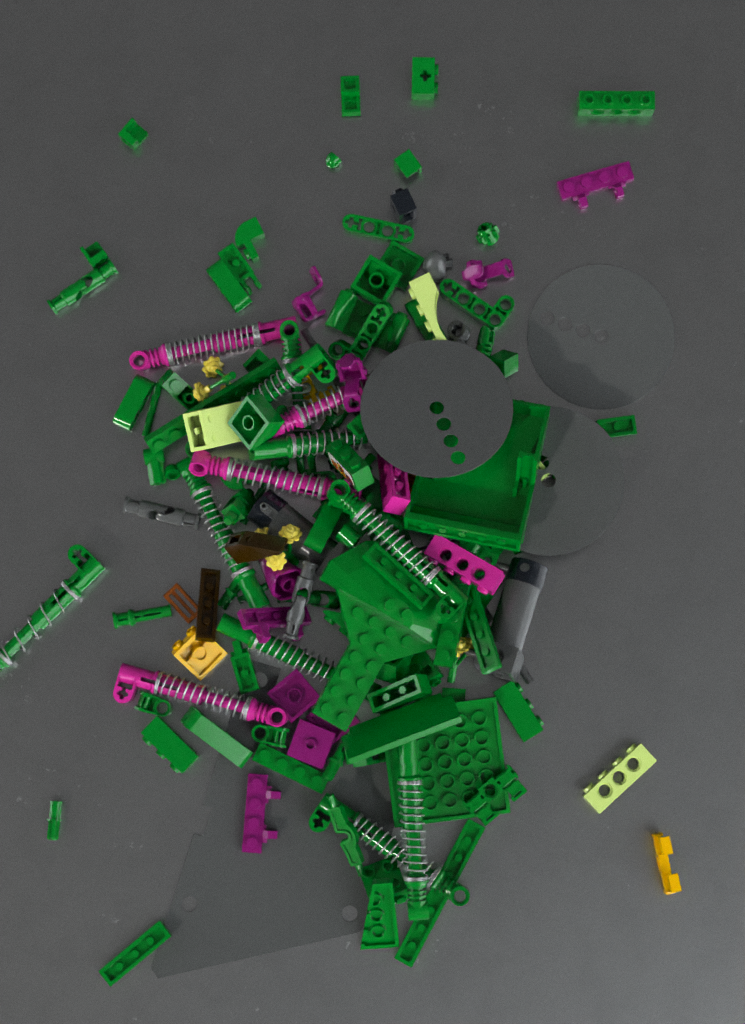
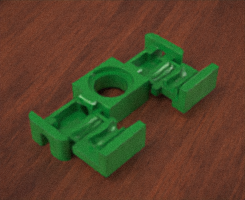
[463,764,527,826]

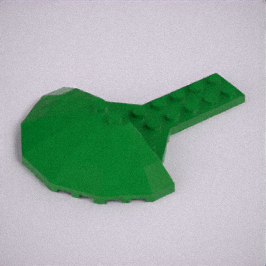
[311,540,451,732]

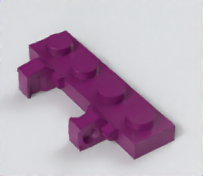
[556,161,634,210]
[237,606,312,644]
[242,773,281,853]

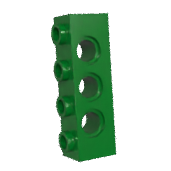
[577,91,655,116]

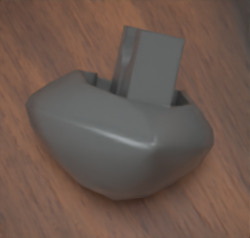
[423,250,453,282]

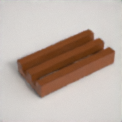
[163,583,198,624]

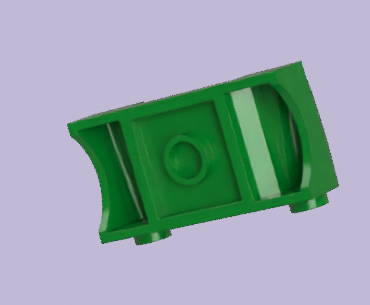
[325,288,410,355]

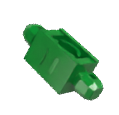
[220,488,256,526]

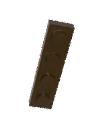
[195,568,221,643]

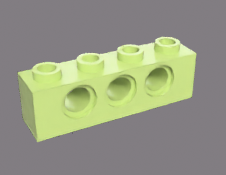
[582,743,657,814]

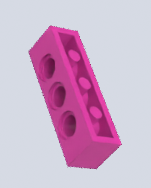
[377,454,411,516]
[424,535,505,596]

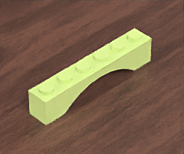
[408,272,447,340]

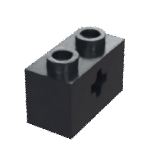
[390,188,417,224]

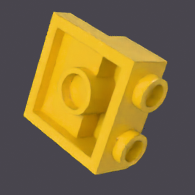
[171,625,228,681]

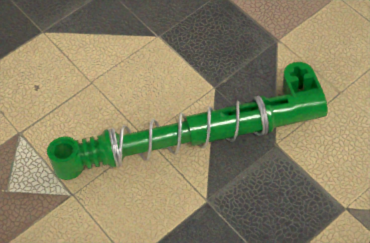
[0,544,106,672]

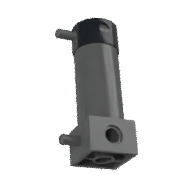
[247,489,349,590]
[465,557,548,683]

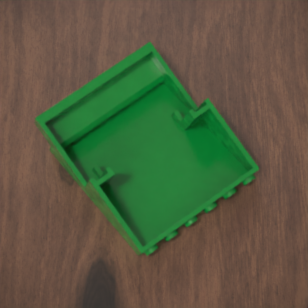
[404,399,551,552]

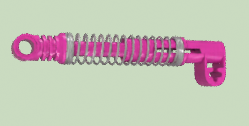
[129,316,302,371]

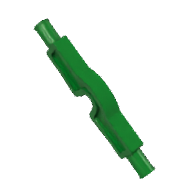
[326,793,366,877]

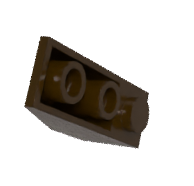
[224,531,288,564]

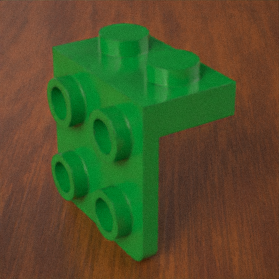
[361,856,409,904]

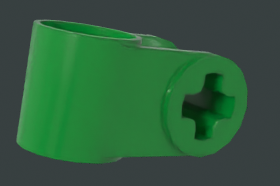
[134,690,173,717]
[251,724,290,748]

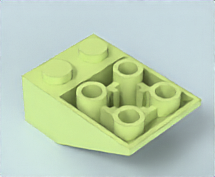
[183,401,242,452]

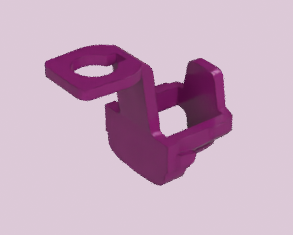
[461,258,515,289]
[292,266,326,323]
[336,353,368,412]

